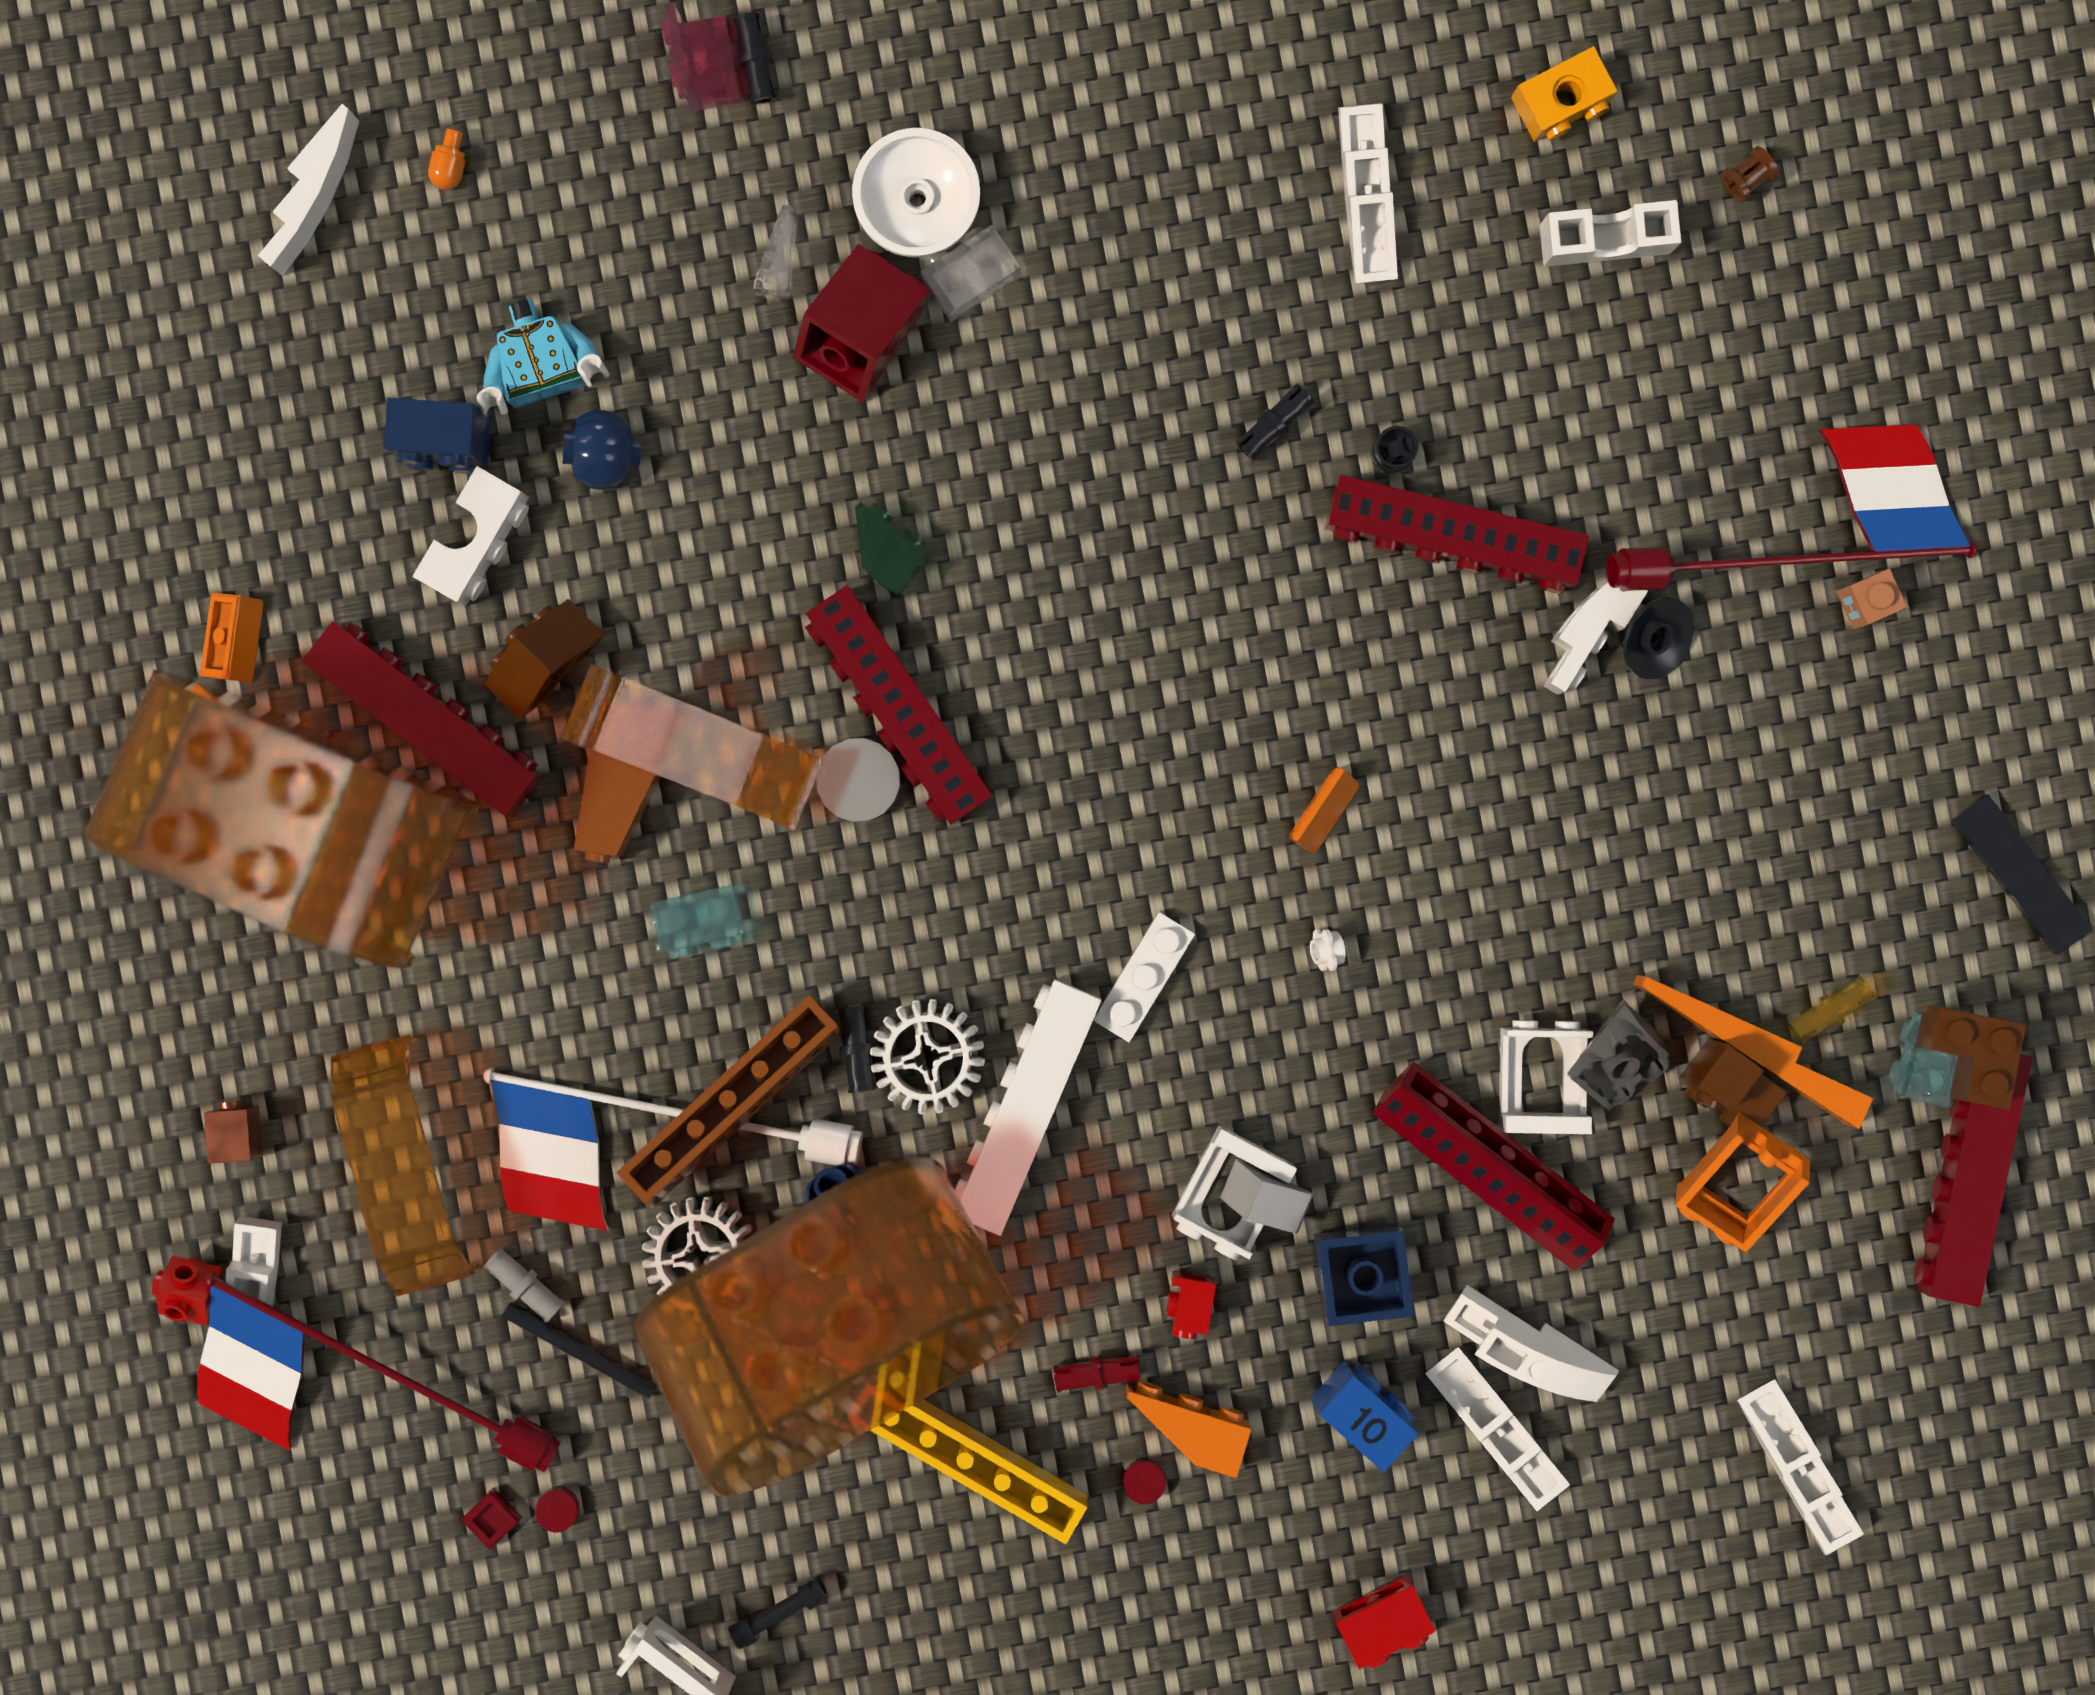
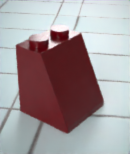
[792,243,930,403]

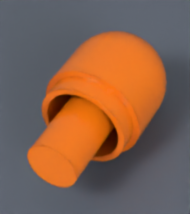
[428,129,466,190]

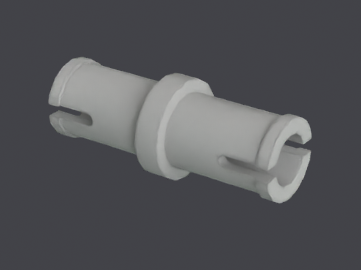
[482,1247,565,1323]

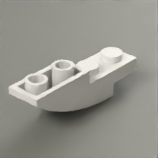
[1543,581,1656,695]
[1444,1285,1619,1402]

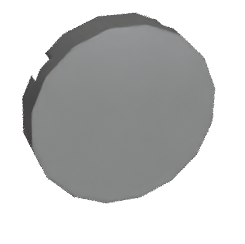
[816,738,901,822]

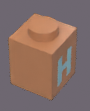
[1836,568,1907,629]

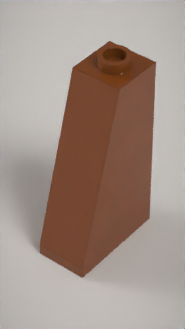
[574,698,688,864]

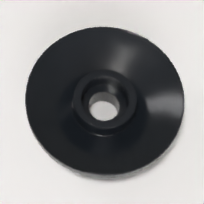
[1623,597,1694,679]

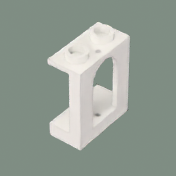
[1499,1020,1593,1134]
[1172,1125,1297,1260]
[616,1615,736,1695]

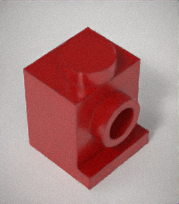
[1166,1271,1216,1339]

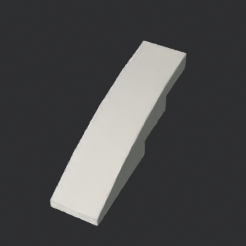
[1338,103,1398,283]
[258,104,359,276]
[226,1216,282,1307]
[1425,1347,1570,1512]
[1737,1379,1864,1555]

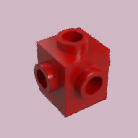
[152,1255,223,1326]

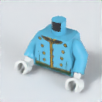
[477,299,610,417]

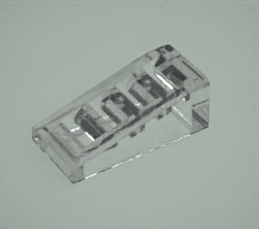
[753,205,798,299]

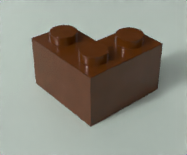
[484,599,605,719]
[1916,1005,2026,1110]
[1678,1039,1787,1127]

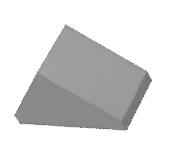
[1220,1159,1313,1233]

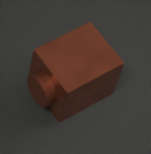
[204,1099,263,1164]

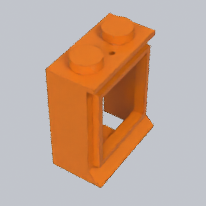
[1675,1112,1810,1253]

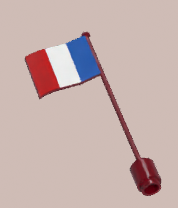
[1606,424,1978,592]
[197,1272,561,1472]

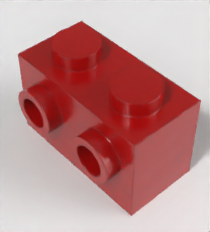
[1332,1574,1436,1669]

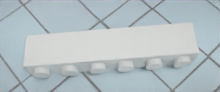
[950,978,1101,1236]

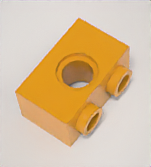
[1511,46,1617,142]

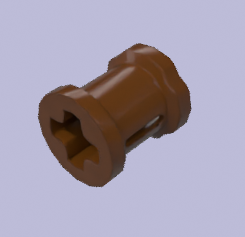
[1721,146,1779,203]

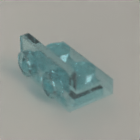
[650,885,745,959]
[1889,1011,1958,1109]

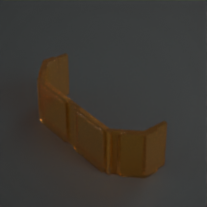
[561,664,824,831]
[331,1034,479,1297]

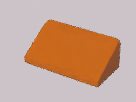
[200,593,264,683]
[1288,767,1359,854]

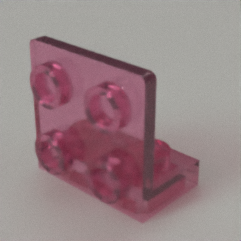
[661,2,742,112]

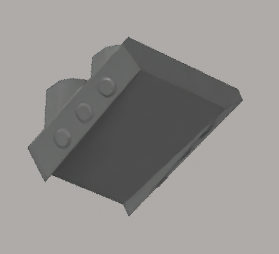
[1567,998,1669,1111]

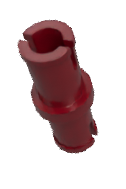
[1053,1353,1141,1393]

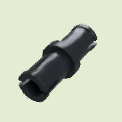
[733,12,777,105]
[1235,383,1315,462]
[838,1006,875,1093]

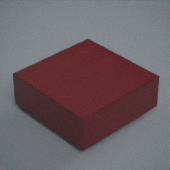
[461,1487,523,1550]

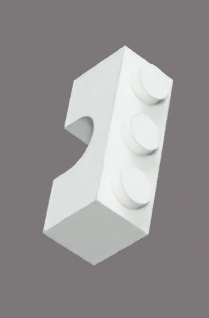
[1539,200,1681,267]
[412,466,529,606]

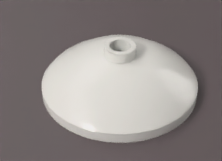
[852,128,980,257]

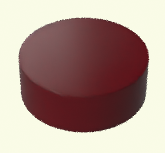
[1123,1459,1166,1504]
[535,1487,580,1533]

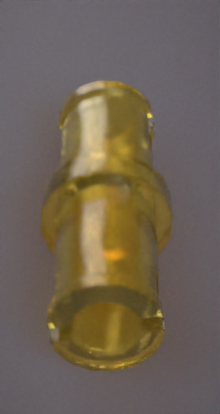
[1787,976,1876,1044]

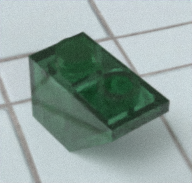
[855,502,929,598]

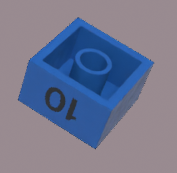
[1311,1360,1418,1473]

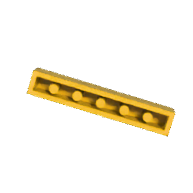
[843,1367,1088,1544]

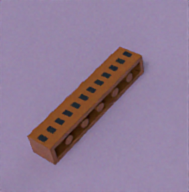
[616,995,842,1209]

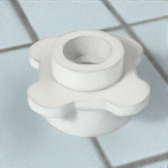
[1310,929,1346,971]

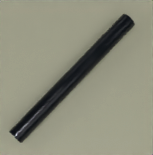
[502,1302,658,1399]

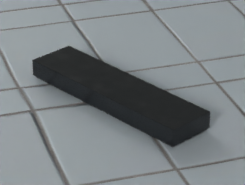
[1950,795,2092,955]

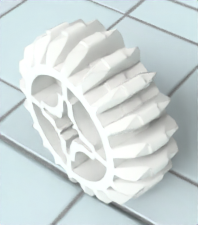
[870,999,985,1114]
[642,1196,757,1312]

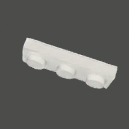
[1093,912,1195,1042]

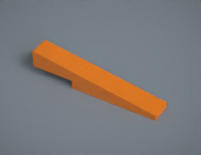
[1633,975,1874,1130]

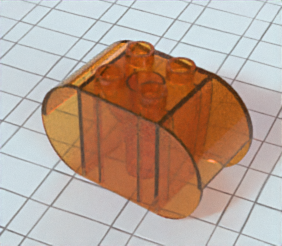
[84,670,480,968]
[632,1158,1024,1496]

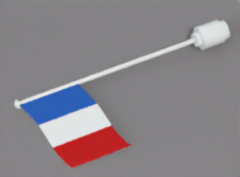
[483,1068,863,1231]

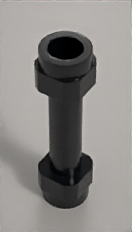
[728,1575,829,1649]

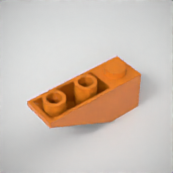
[1126,1381,1251,1478]

